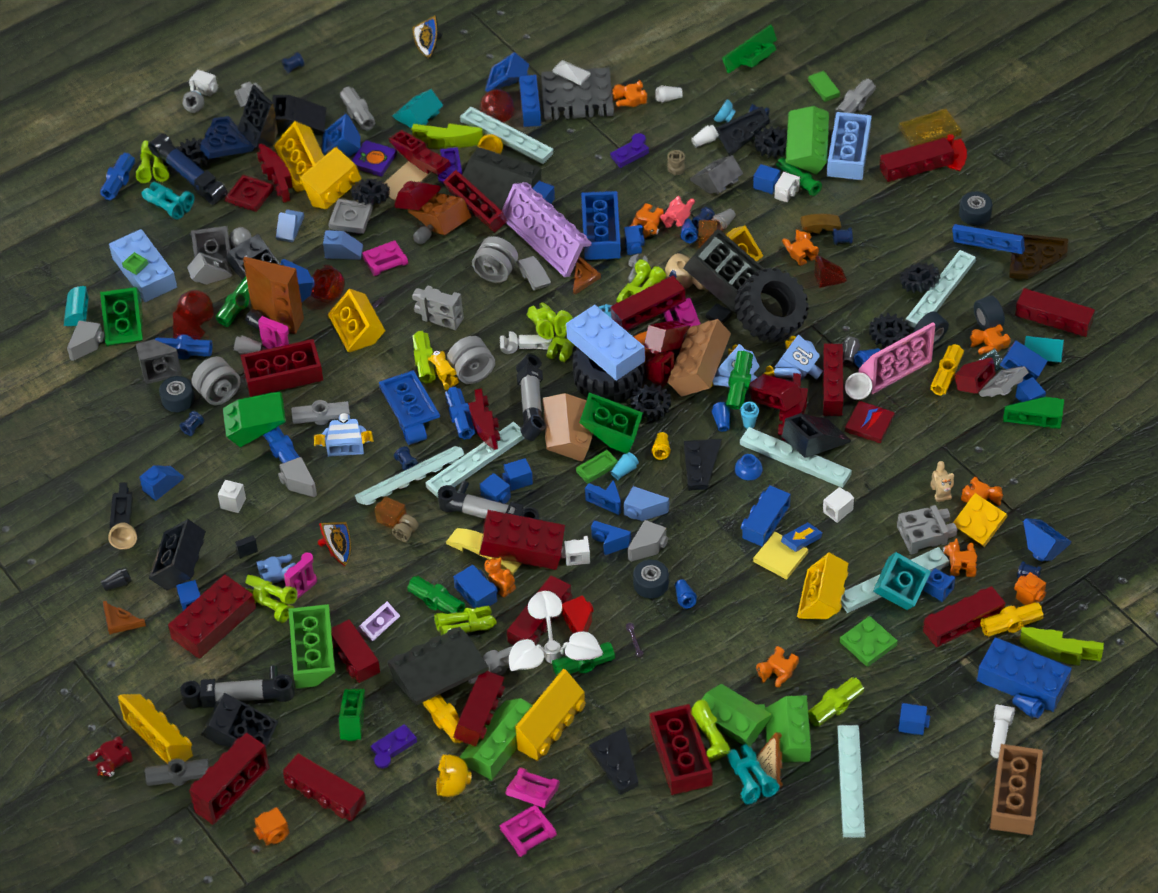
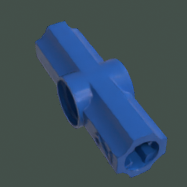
[100,153,135,200]
[155,335,213,359]
[445,386,475,440]
[263,427,299,463]

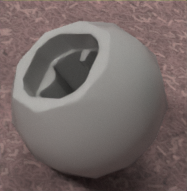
[183,91,204,113]
[229,227,252,248]

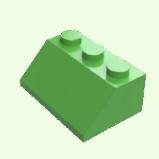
[702,684,772,747]
[765,696,811,762]

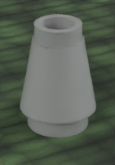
[711,209,735,231]
[234,336,262,353]

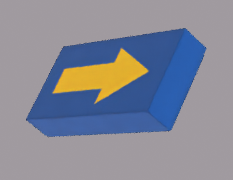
[781,523,823,552]

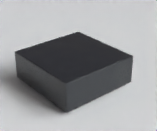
[706,303,732,324]
[235,535,258,558]

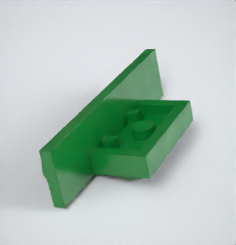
[722,25,777,73]

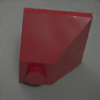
[394,181,441,210]

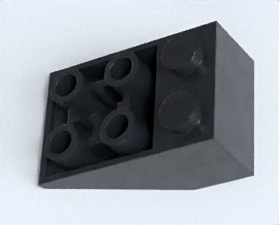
[237,85,278,148]
[272,95,327,134]
[225,234,280,280]
[782,413,851,458]
[201,692,278,748]

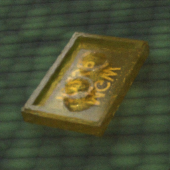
[899,108,962,146]

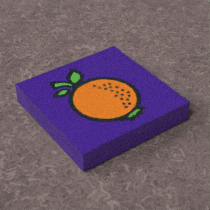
[352,140,397,177]

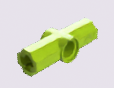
[412,331,436,384]
[808,678,864,726]

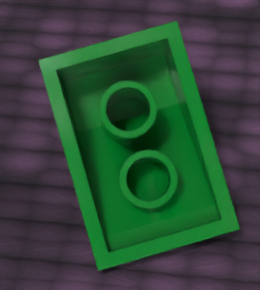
[100,287,143,346]
[223,392,286,447]
[579,392,643,454]

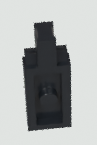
[110,482,133,530]

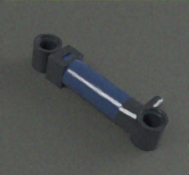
[148,133,228,205]

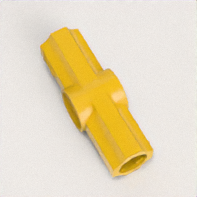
[930,344,964,396]
[980,602,1044,637]
[422,694,462,744]

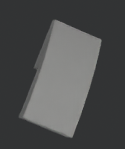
[517,256,551,290]

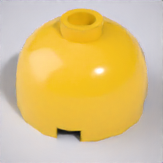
[436,755,471,797]

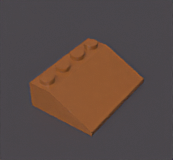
[243,257,304,334]

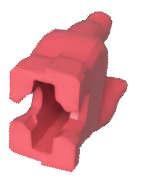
[660,196,695,228]

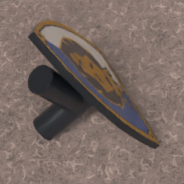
[412,16,442,58]

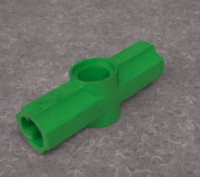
[215,276,250,327]
[726,351,754,410]
[407,576,465,614]
[552,642,615,677]

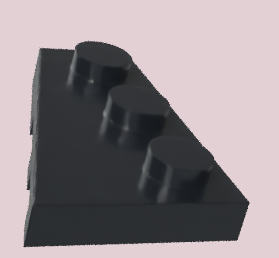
[715,106,770,156]
[684,439,722,491]
[589,727,638,795]

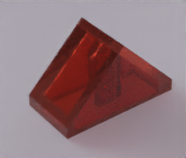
[814,255,847,288]
[173,306,206,340]

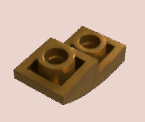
[800,214,841,234]

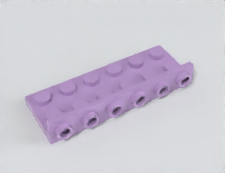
[502,182,591,277]

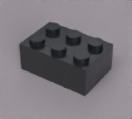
[149,519,206,591]

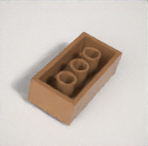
[668,319,731,397]
[990,744,1043,835]

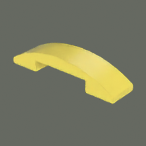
[446,528,522,575]

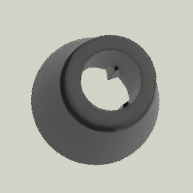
[842,337,860,366]

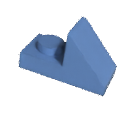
[276,210,304,242]

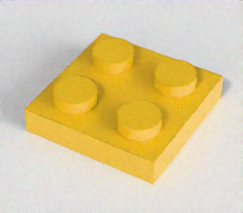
[953,493,1008,547]

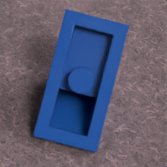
[585,481,621,515]
[591,521,631,555]

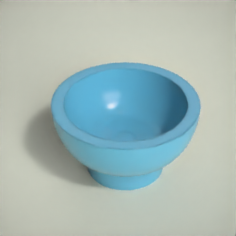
[714,99,736,122]

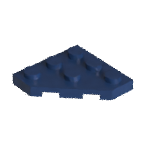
[200,116,254,159]

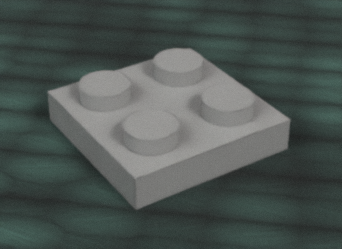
[329,199,373,234]
[979,366,1029,397]

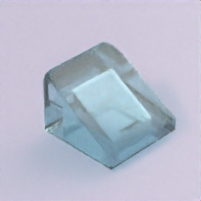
[979,348,1003,371]

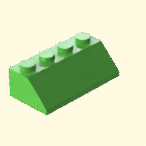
[786,106,829,175]
[289,604,335,688]
[460,698,533,780]

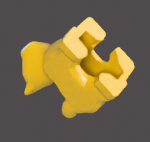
[428,351,459,390]

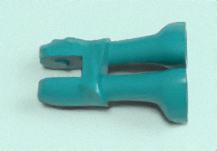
[141,182,195,219]
[727,744,780,804]

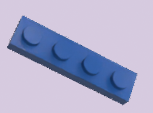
[952,224,1025,254]

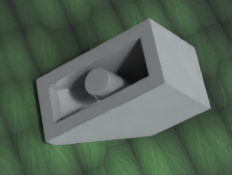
[187,253,233,284]
[67,321,104,361]
[278,457,317,497]
[628,520,668,562]

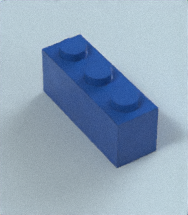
[519,75,541,127]
[741,485,791,547]

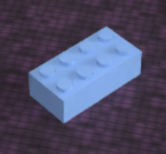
[827,112,871,180]
[109,229,177,302]
[566,305,645,381]

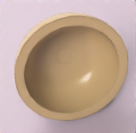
[108,523,137,549]

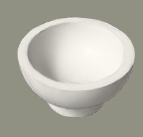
[845,373,872,400]

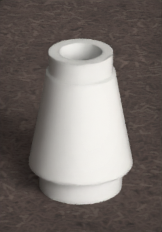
[656,86,682,103]
[691,125,718,147]

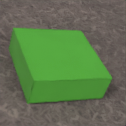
[122,252,148,275]

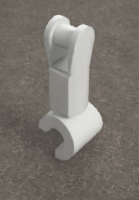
[500,331,552,354]
[991,704,1015,758]

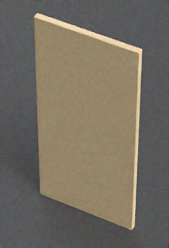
[383,161,432,201]

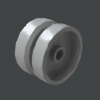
[472,237,518,283]
[447,336,495,384]
[191,356,241,405]

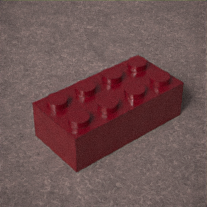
[240,339,323,397]
[479,510,565,570]
[168,574,256,659]
[649,704,712,795]
[189,733,270,825]

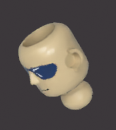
[665,253,705,290]

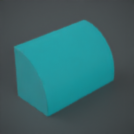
[64,286,89,326]
[1024,336,1064,362]

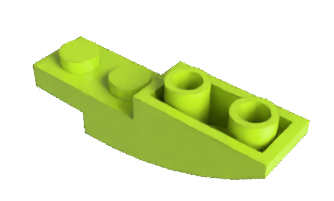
[412,124,483,149]
[1020,627,1104,666]

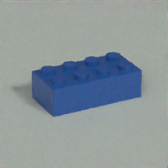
[581,191,621,260]
[977,637,1072,712]

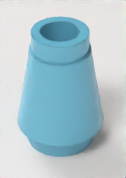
[740,402,759,429]
[610,452,639,480]

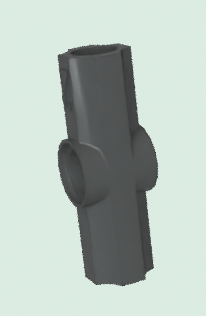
[145,759,209,786]

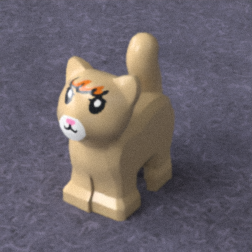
[930,461,954,502]

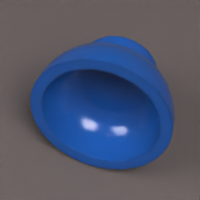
[735,454,763,480]

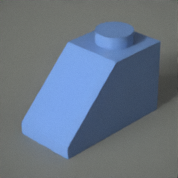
[323,230,363,260]
[624,486,669,521]

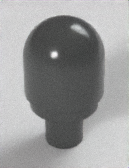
[413,224,434,244]

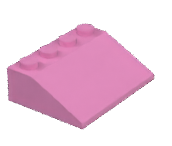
[859,322,935,394]

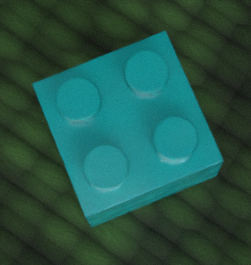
[873,552,931,610]

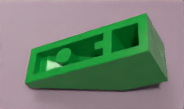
[1003,397,1064,429]
[339,689,365,741]

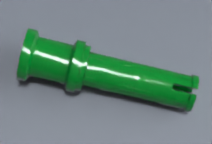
[777,158,822,196]

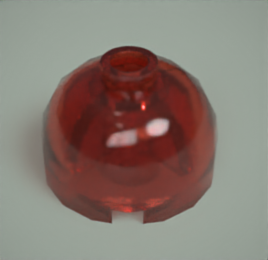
[480,89,514,122]
[311,265,345,302]
[177,290,214,326]

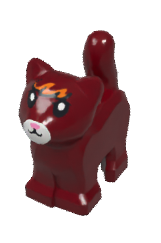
[87,736,133,777]

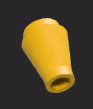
[651,432,671,460]

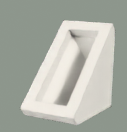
[553,60,591,85]

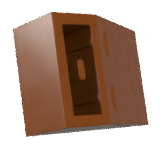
[408,193,471,235]

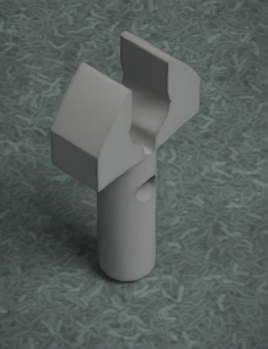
[628,254,648,282]

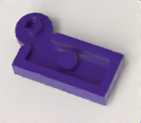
[610,133,649,168]
[438,147,462,184]
[371,724,417,769]

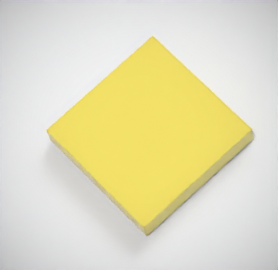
[753,532,808,579]

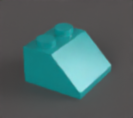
[392,89,443,128]

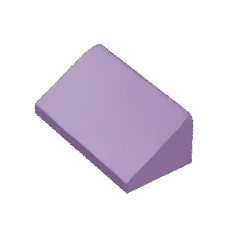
[356,601,400,642]

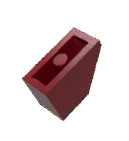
[644,351,674,388]
[955,358,996,394]

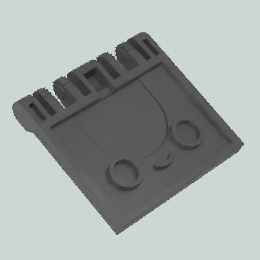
[541,68,614,120]

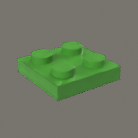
[840,616,898,667]

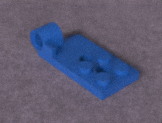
[379,370,440,445]

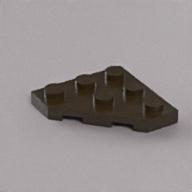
[1009,233,1068,280]

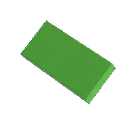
[808,71,840,102]
[576,450,618,484]

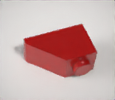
[562,595,594,634]

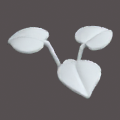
[509,591,603,671]

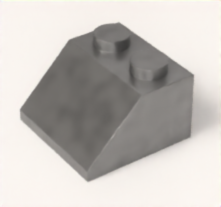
[690,155,743,194]
[191,226,231,262]
[136,340,182,384]

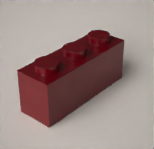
[748,374,803,411]
[331,619,380,683]

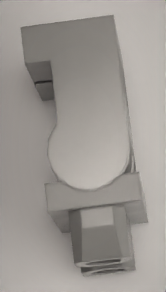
[412,285,464,331]
[897,505,957,555]

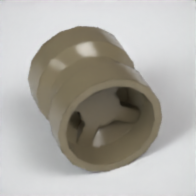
[667,150,685,175]
[392,514,419,542]

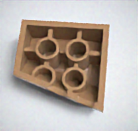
[542,393,593,462]

